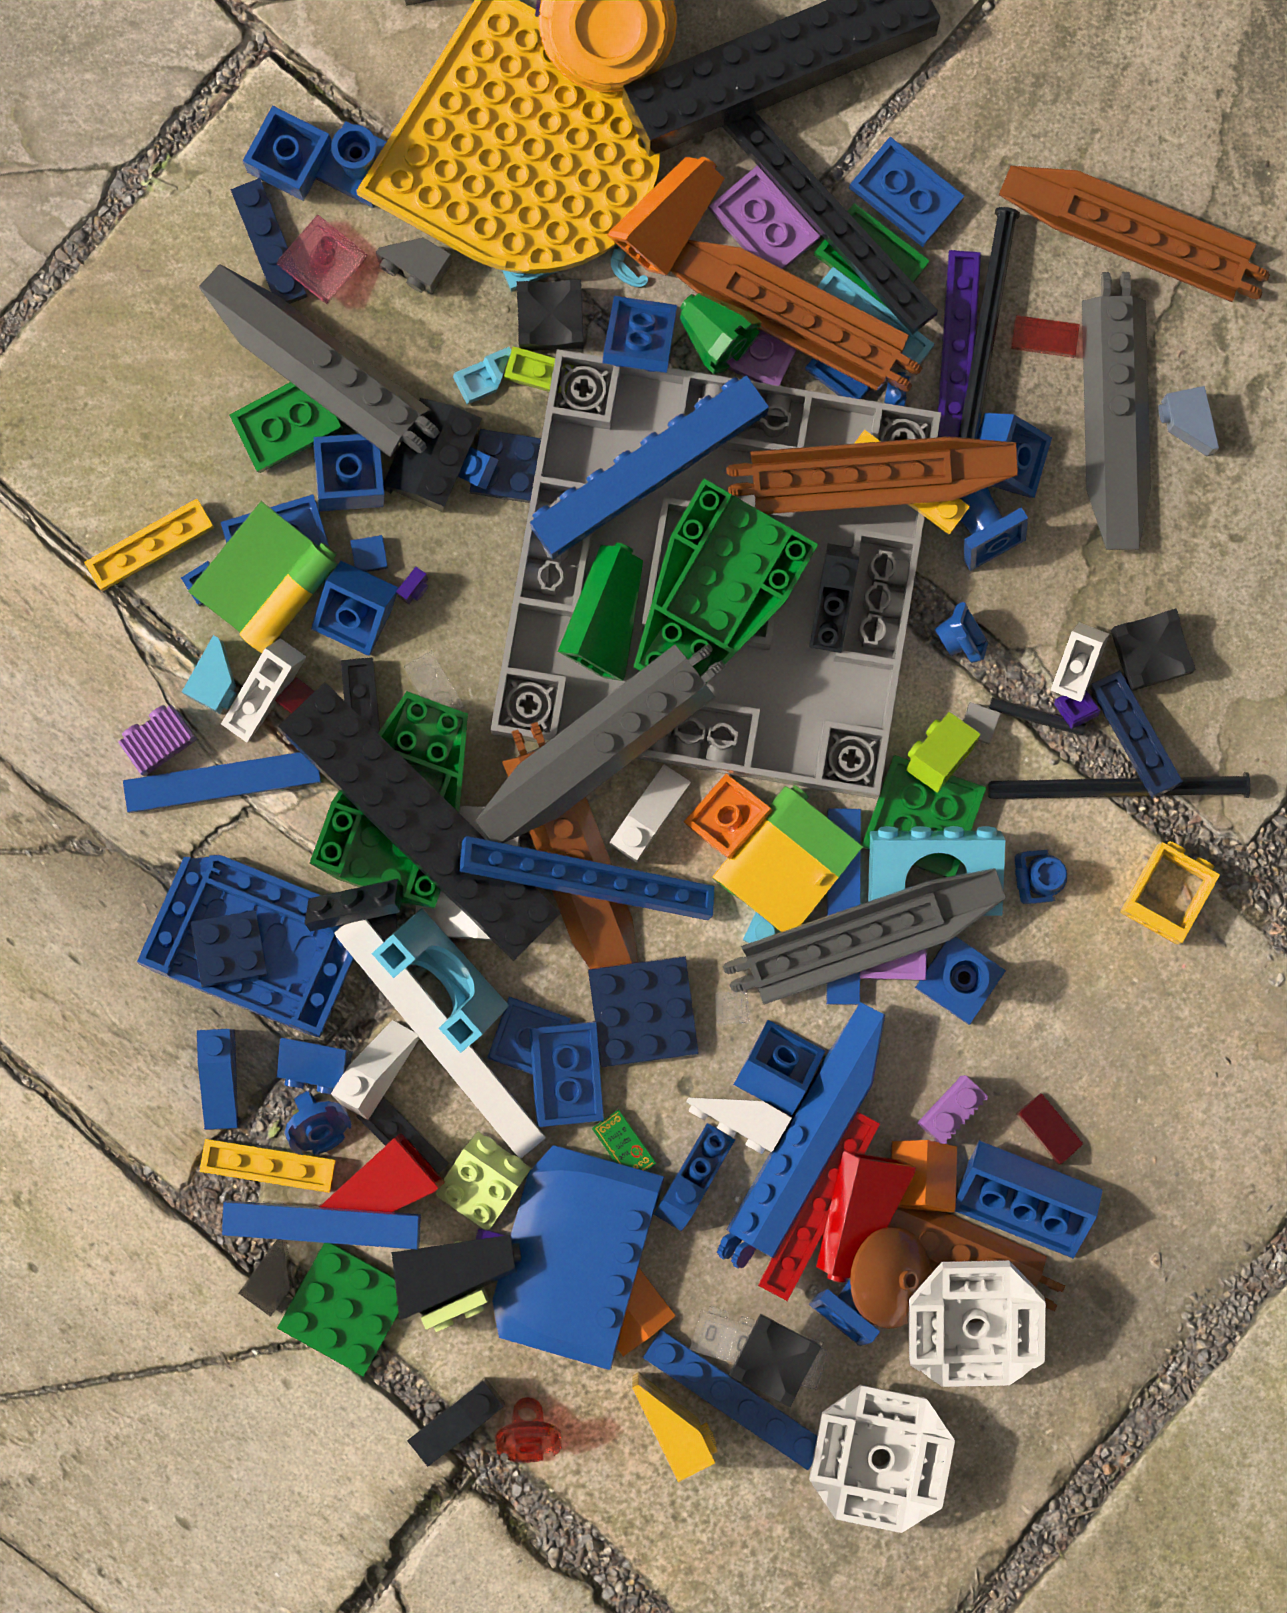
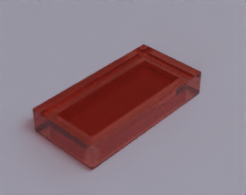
[1011,315,1080,358]

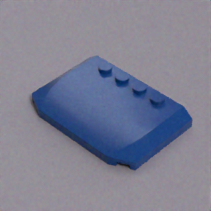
[137,855,354,1038]
[492,1145,665,1370]

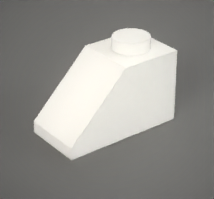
[1051,622,1109,702]

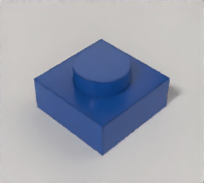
[458,447,498,489]

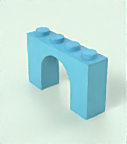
[868,826,1005,916]
[371,908,509,1053]

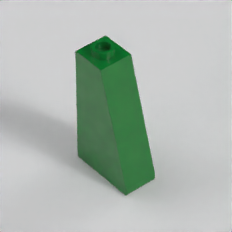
[557,543,643,681]

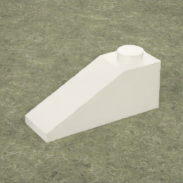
[221,638,306,742]
[610,764,691,863]
[331,1020,419,1120]

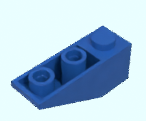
[653,1123,735,1231]

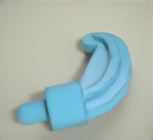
[610,247,648,287]

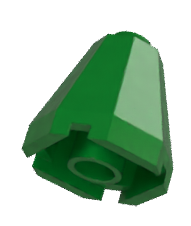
[680,293,762,374]

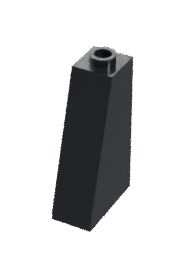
[391,1235,522,1322]

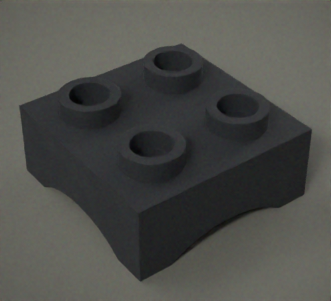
[517,279,584,351]
[1110,608,1196,691]
[730,1314,821,1407]

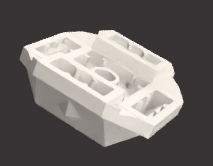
[909,1260,1046,1387]
[809,1384,955,1533]

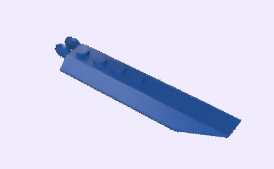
[717,1002,886,1269]

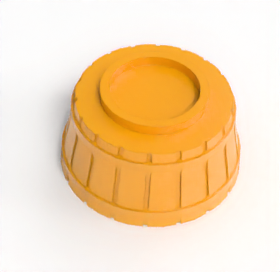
[539,0,677,92]

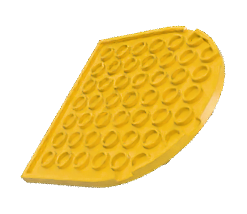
[357,0,660,274]

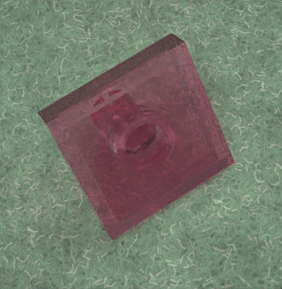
[277,214,368,304]

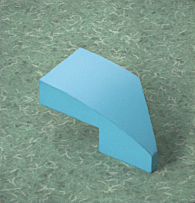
[453,347,511,405]

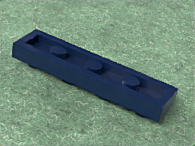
[230,178,307,304]
[1090,670,1183,799]

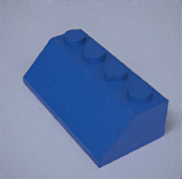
[955,1140,1103,1259]

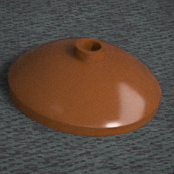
[850,1227,931,1329]

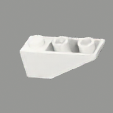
[686,1098,792,1154]

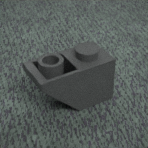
[376,237,452,294]

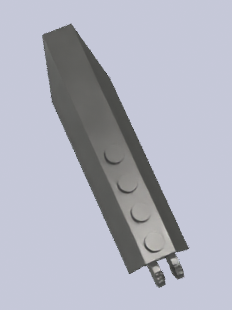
[199,264,440,457]
[1082,272,1151,550]
[475,644,725,843]
[722,868,1006,1005]

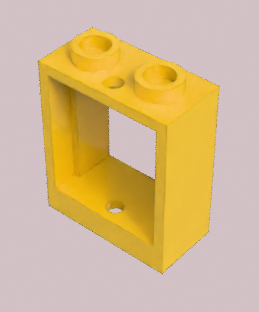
[1119,841,1220,945]

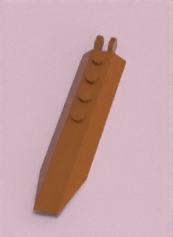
[999,165,1270,302]
[670,240,923,392]
[726,436,1018,514]
[502,722,638,969]
[888,1208,1066,1312]

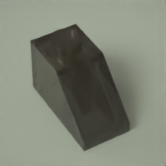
[238,1239,294,1317]

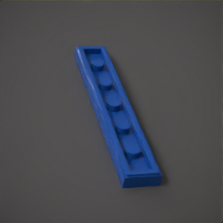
[123,752,322,813]
[826,808,861,1005]
[222,1200,421,1250]

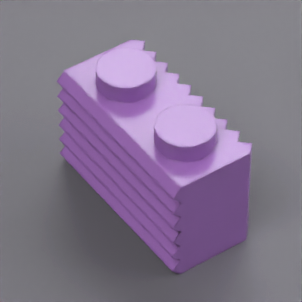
[118,705,198,777]
[917,1075,987,1144]

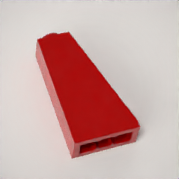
[319,1133,445,1212]
[816,1151,916,1283]

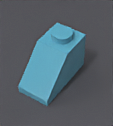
[182,635,237,714]

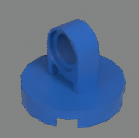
[284,1090,352,1155]

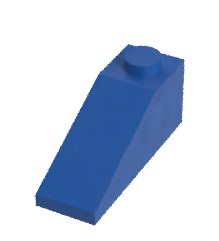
[197,1029,238,1130]

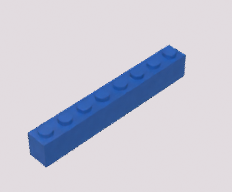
[530,375,769,560]

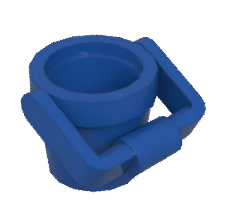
[935,602,988,663]
[1014,849,1068,905]

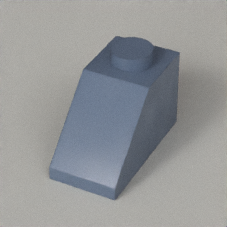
[1159,386,1219,456]

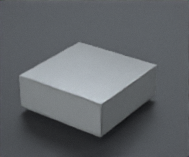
[963,702,1001,745]

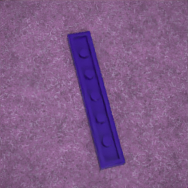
[937,250,981,437]

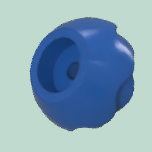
[884,372,911,406]

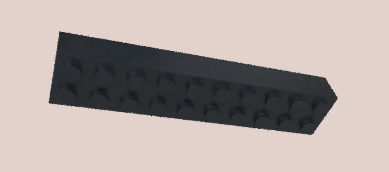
[622,0,941,157]

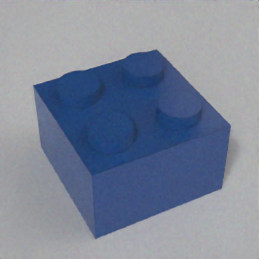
[243,105,332,201]
[314,434,384,511]

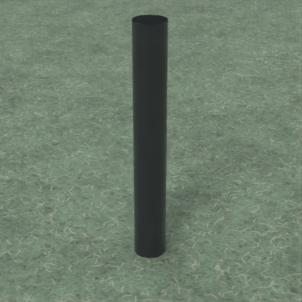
[988,697,1086,736]

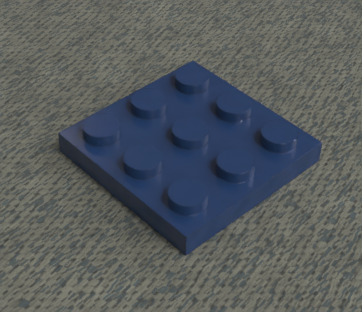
[588,956,699,1067]

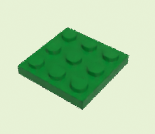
[861,755,986,877]
[277,1243,399,1377]

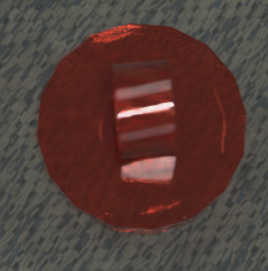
[495,1397,562,1463]

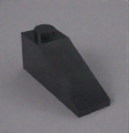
[407,1377,505,1467]

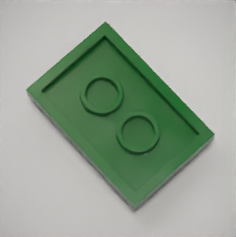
[814,203,930,309]
[229,382,344,473]

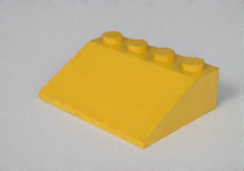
[632,1372,718,1482]

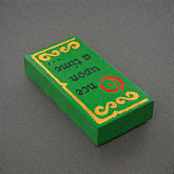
[592,1109,656,1171]

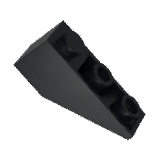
[809,543,860,653]

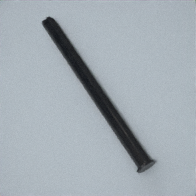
[959,207,1020,439]
[988,772,1250,799]

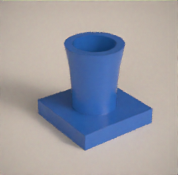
[316,121,386,208]
[959,487,1028,571]
[915,936,1006,1025]
[808,1278,880,1346]

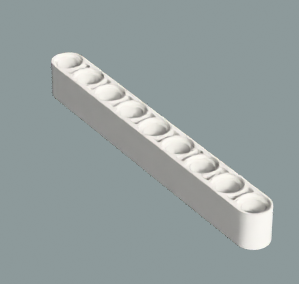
[334,919,546,1159]

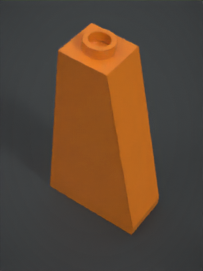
[607,156,725,275]

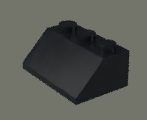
[383,398,482,512]

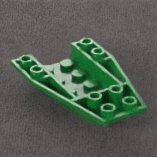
[634,478,819,684]
[309,691,468,908]

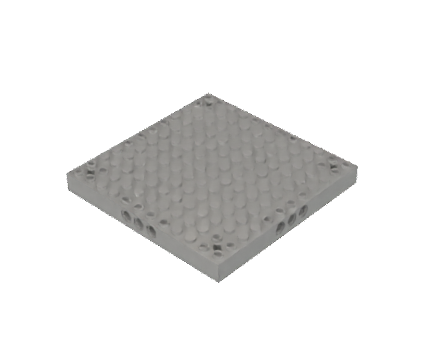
[490,349,941,799]

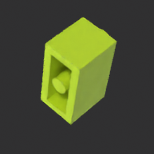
[906,712,981,793]

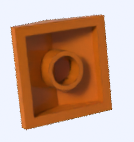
[684,774,773,859]
[891,1140,957,1213]
[617,1268,676,1357]

